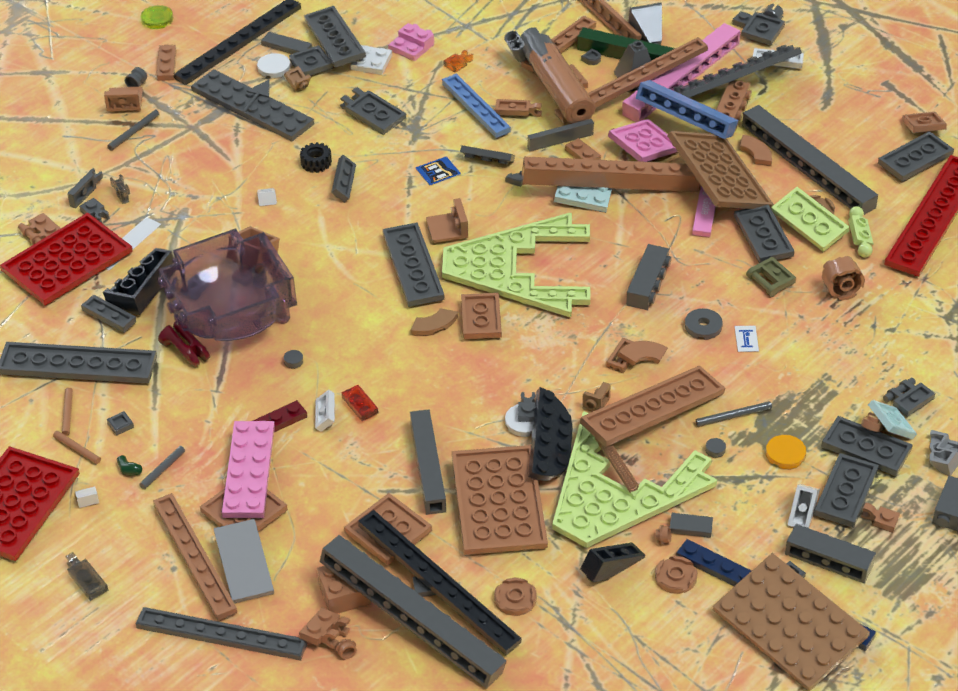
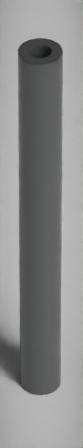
[107,109,159,150]
[695,401,772,427]

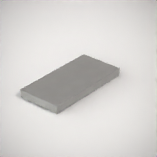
[214,519,274,604]

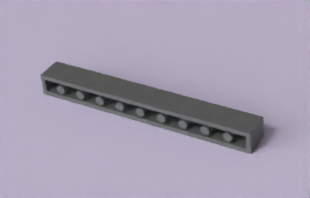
[742,105,878,215]
[319,535,507,689]

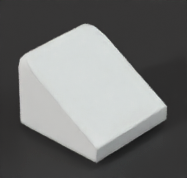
[257,188,277,206]
[75,487,99,508]

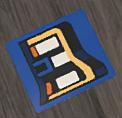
[416,157,461,185]

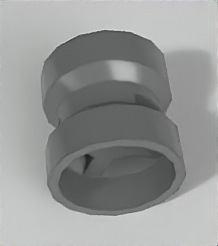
[124,67,148,87]

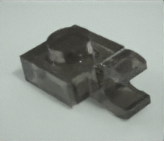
[110,174,130,204]

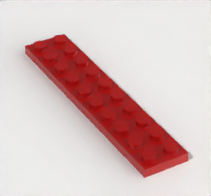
[884,155,958,277]

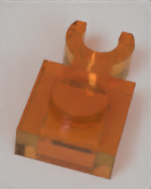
[443,50,473,73]

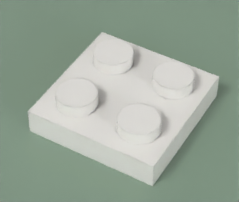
[351,45,392,75]

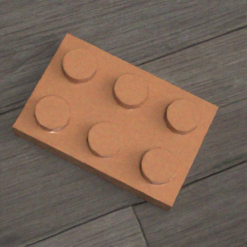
[461,293,502,339]

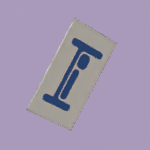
[735,326,759,352]

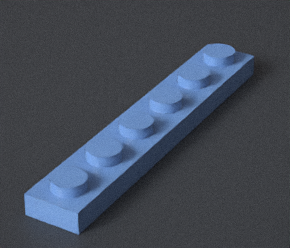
[442,74,511,138]

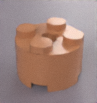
[822,256,865,300]

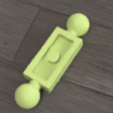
[848,206,873,258]

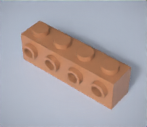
[716,80,752,131]

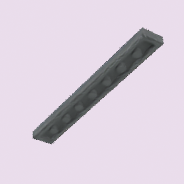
[136,607,308,661]

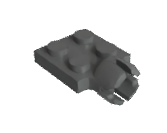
[741,4,785,46]

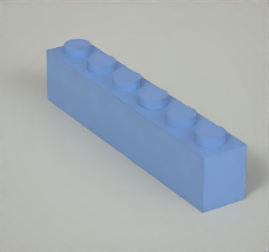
[636,80,738,139]

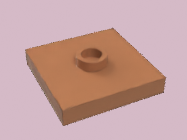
[902,111,947,133]

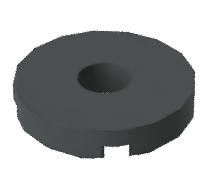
[685,308,723,339]

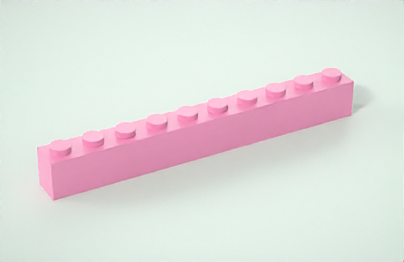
[622,23,740,122]

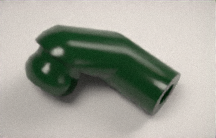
[117,455,143,476]

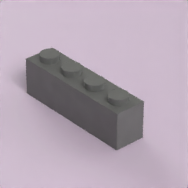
[626,244,672,310]
[785,524,876,584]

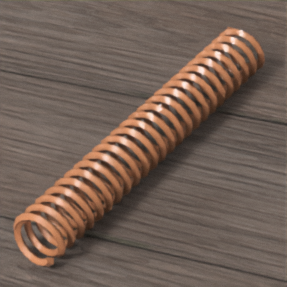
[595,438,639,493]

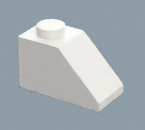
[788,484,820,528]

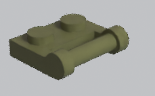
[746,257,796,297]

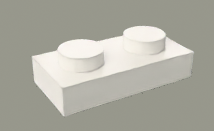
[315,390,335,432]

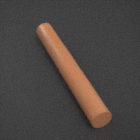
[62,388,73,436]
[53,431,101,464]

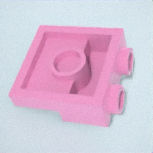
[388,23,434,61]

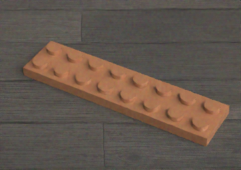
[580,365,725,447]

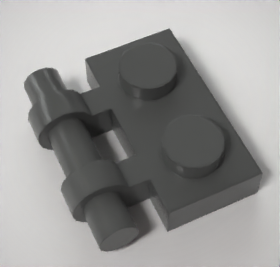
[883,378,936,417]

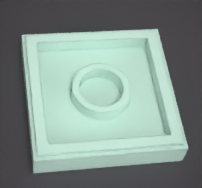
[868,400,917,440]

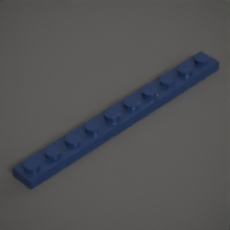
[676,539,876,652]

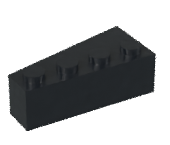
[103,248,177,315]

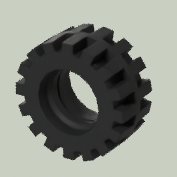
[300,142,332,173]

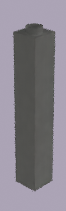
[410,409,446,515]

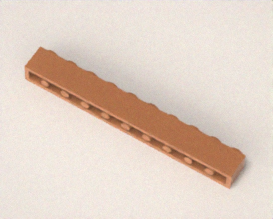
[522,156,700,192]

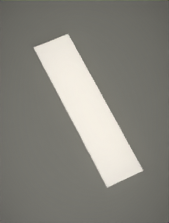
[105,217,161,270]

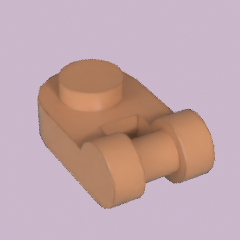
[861,412,886,432]

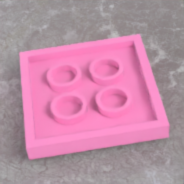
[608,119,678,162]

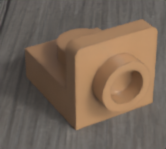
[583,382,611,411]

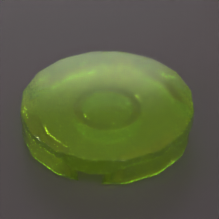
[141,5,173,29]

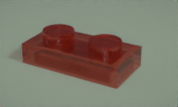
[341,385,379,421]

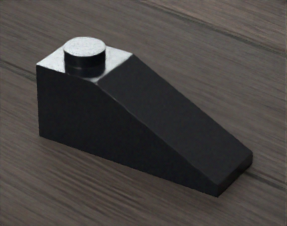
[580,542,645,582]

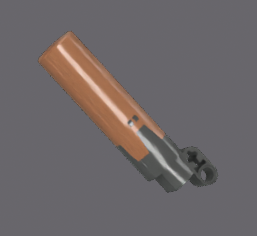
[504,27,596,124]

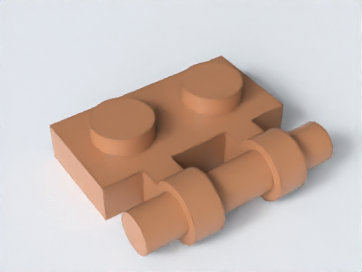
[18,213,60,244]

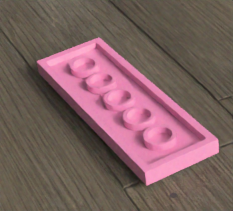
[222,421,275,518]

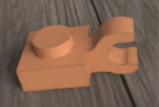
[861,503,900,533]

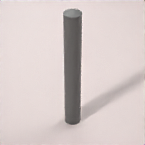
[139,446,185,489]

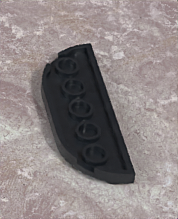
[528,387,573,481]

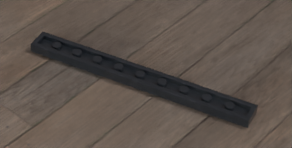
[174,0,301,85]
[358,510,522,655]

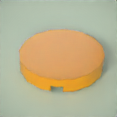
[766,435,806,469]

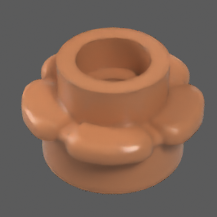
[656,525,671,545]
[336,639,357,659]

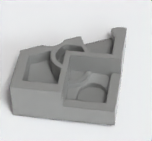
[930,430,958,476]

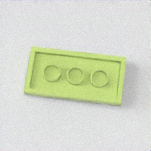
[771,187,849,252]

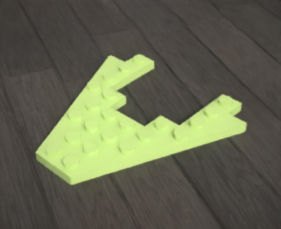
[442,213,590,317]
[552,411,717,548]

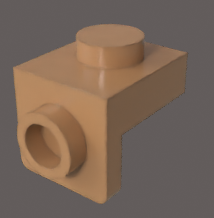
[284,66,311,91]

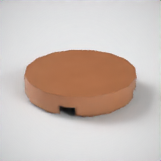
[655,556,698,594]
[494,577,537,616]

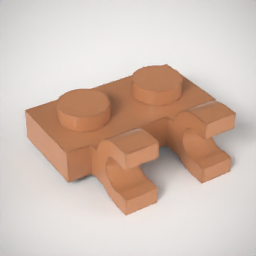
[299,607,350,649]

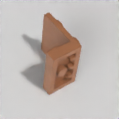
[104,87,143,112]
[426,198,468,243]

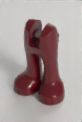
[158,319,210,367]

